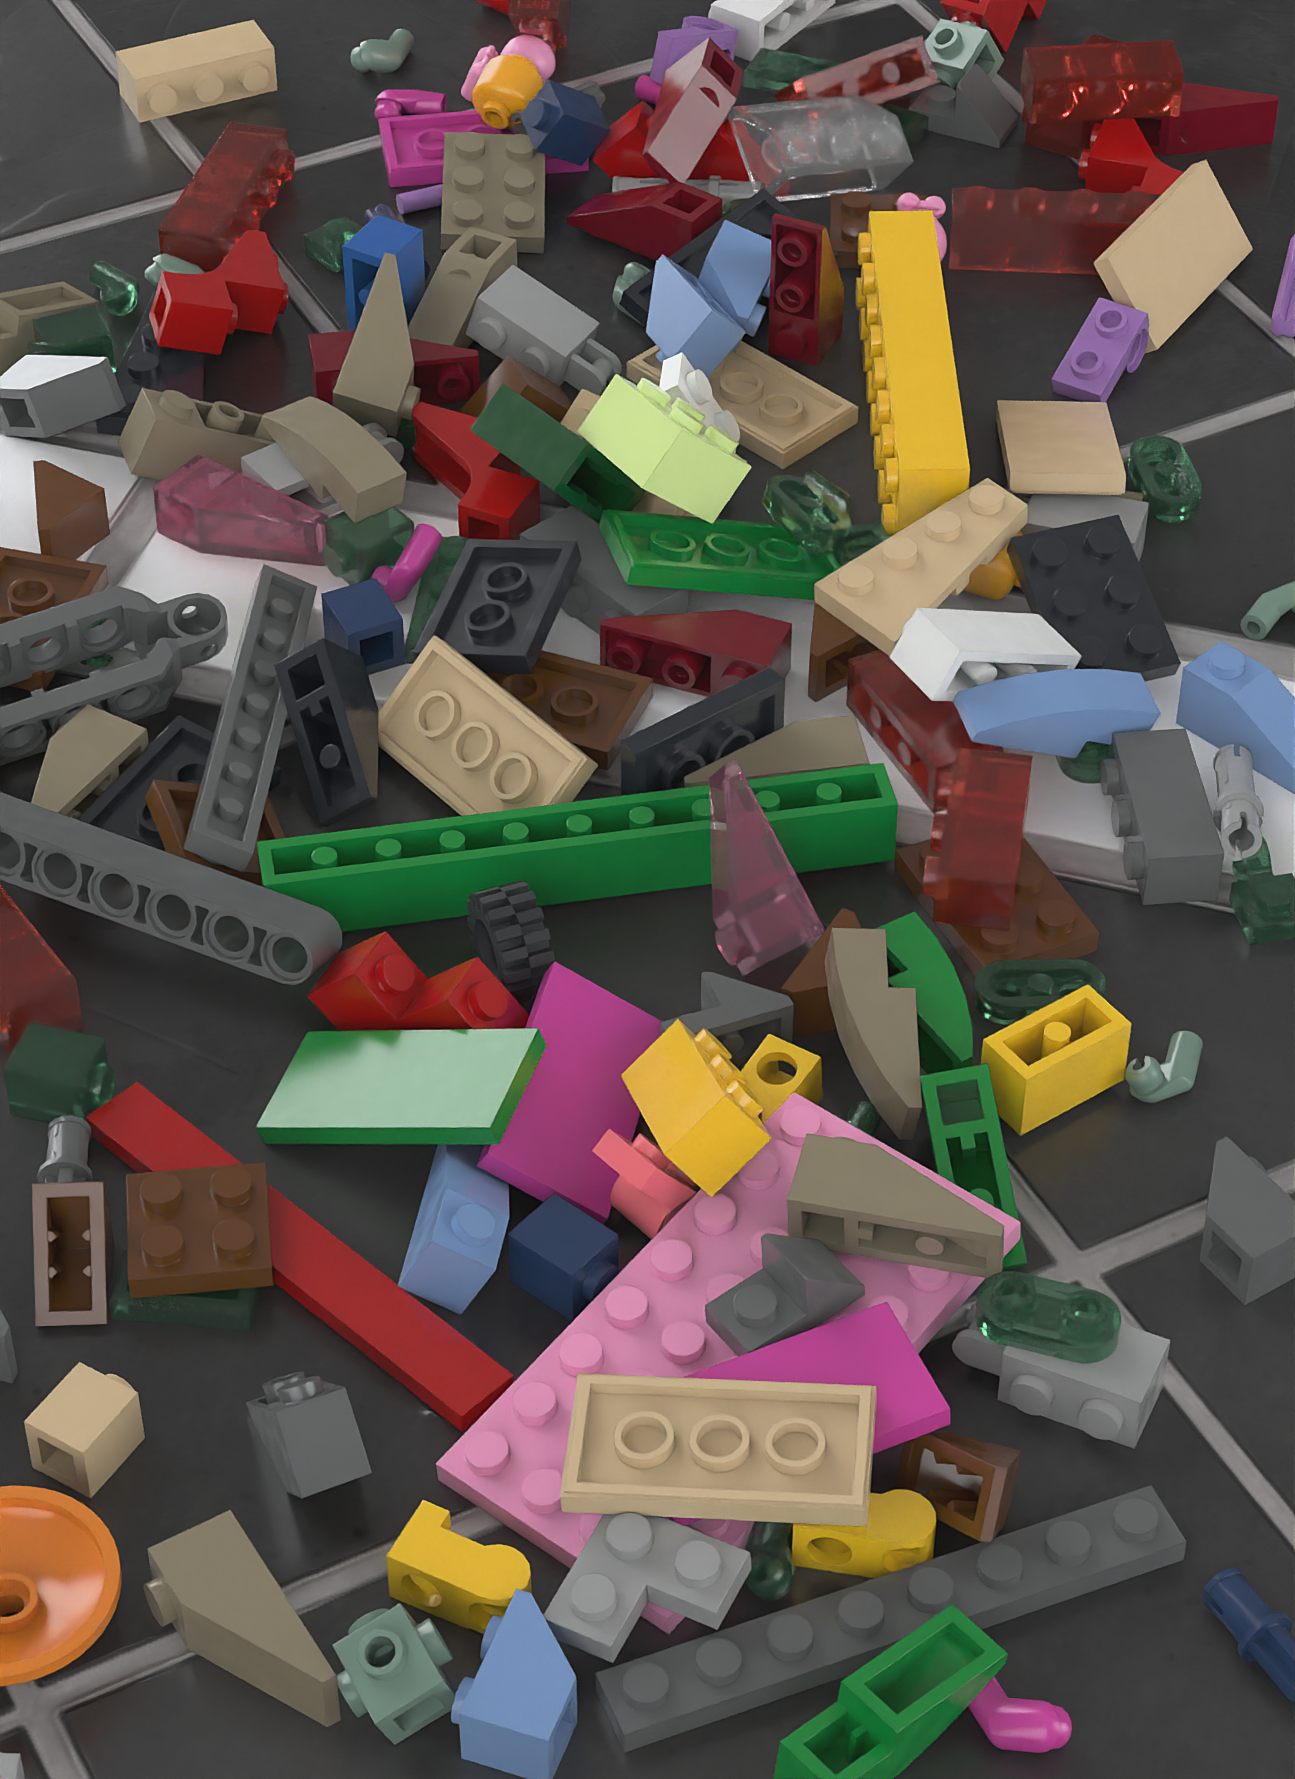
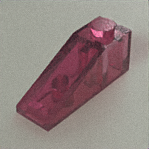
[152,454,332,566]
[709,759,825,976]

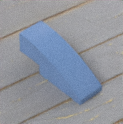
[953,669,1161,759]

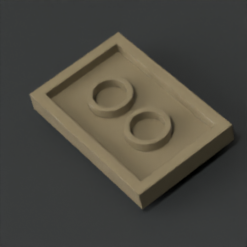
[441,132,545,254]

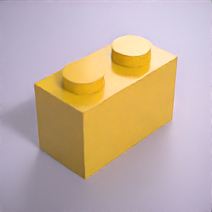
[981,984,1132,1136]

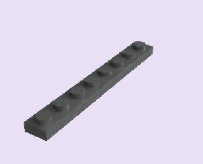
[183,564,318,873]
[595,1485,1186,1753]

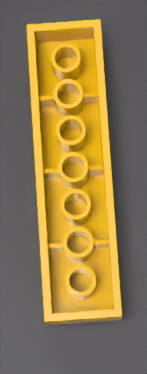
[856,211,970,539]

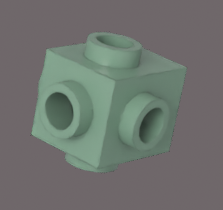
[916,19,1004,91]
[332,1603,456,1745]

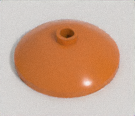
[0,1486,121,1686]

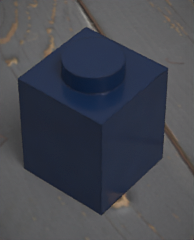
[520,80,610,166]
[321,578,406,675]
[507,1194,620,1322]

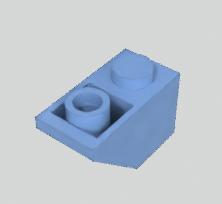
[698,220,771,353]
[451,1589,577,1779]

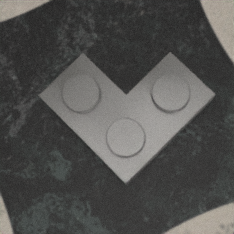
[543,1513,752,1663]

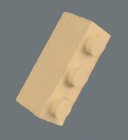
[115,20,277,123]

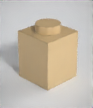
[24,1362,145,1498]

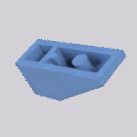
[1176,641,1295,794]
[397,1144,509,1315]

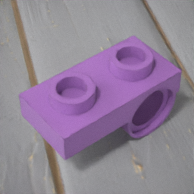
[649,16,738,85]
[1051,297,1149,402]

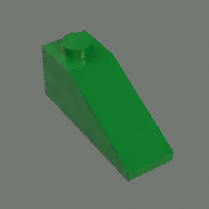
[920,1063,1027,1270]

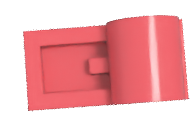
[592,1129,699,1240]

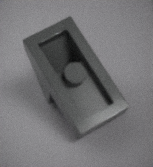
[908,64,1018,148]
[660,972,794,1067]
[705,1233,865,1356]

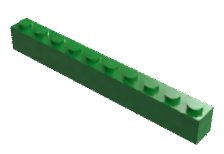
[256,763,898,932]

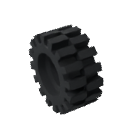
[467,880,555,1002]

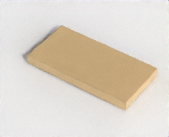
[1093,160,1253,353]
[627,341,859,469]
[996,400,1126,495]
[378,635,598,816]
[560,1373,877,1526]

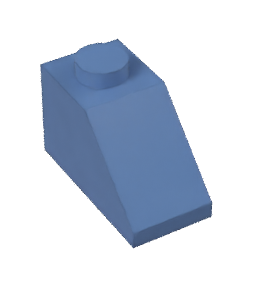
[646,254,746,379]

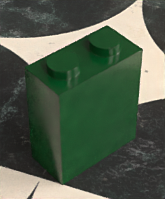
[469,383,647,524]

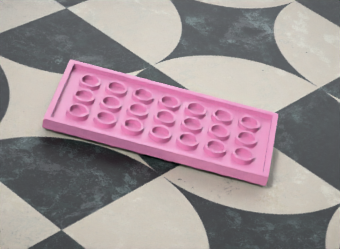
[436,1092,1021,1634]

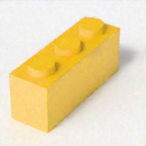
[621,1019,772,1198]

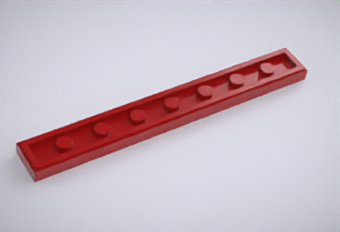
[85,1082,514,1432]

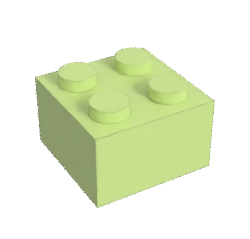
[577,374,751,524]

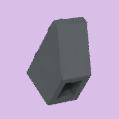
[0,355,126,438]
[1200,1136,1295,1305]
[246,1371,372,1498]

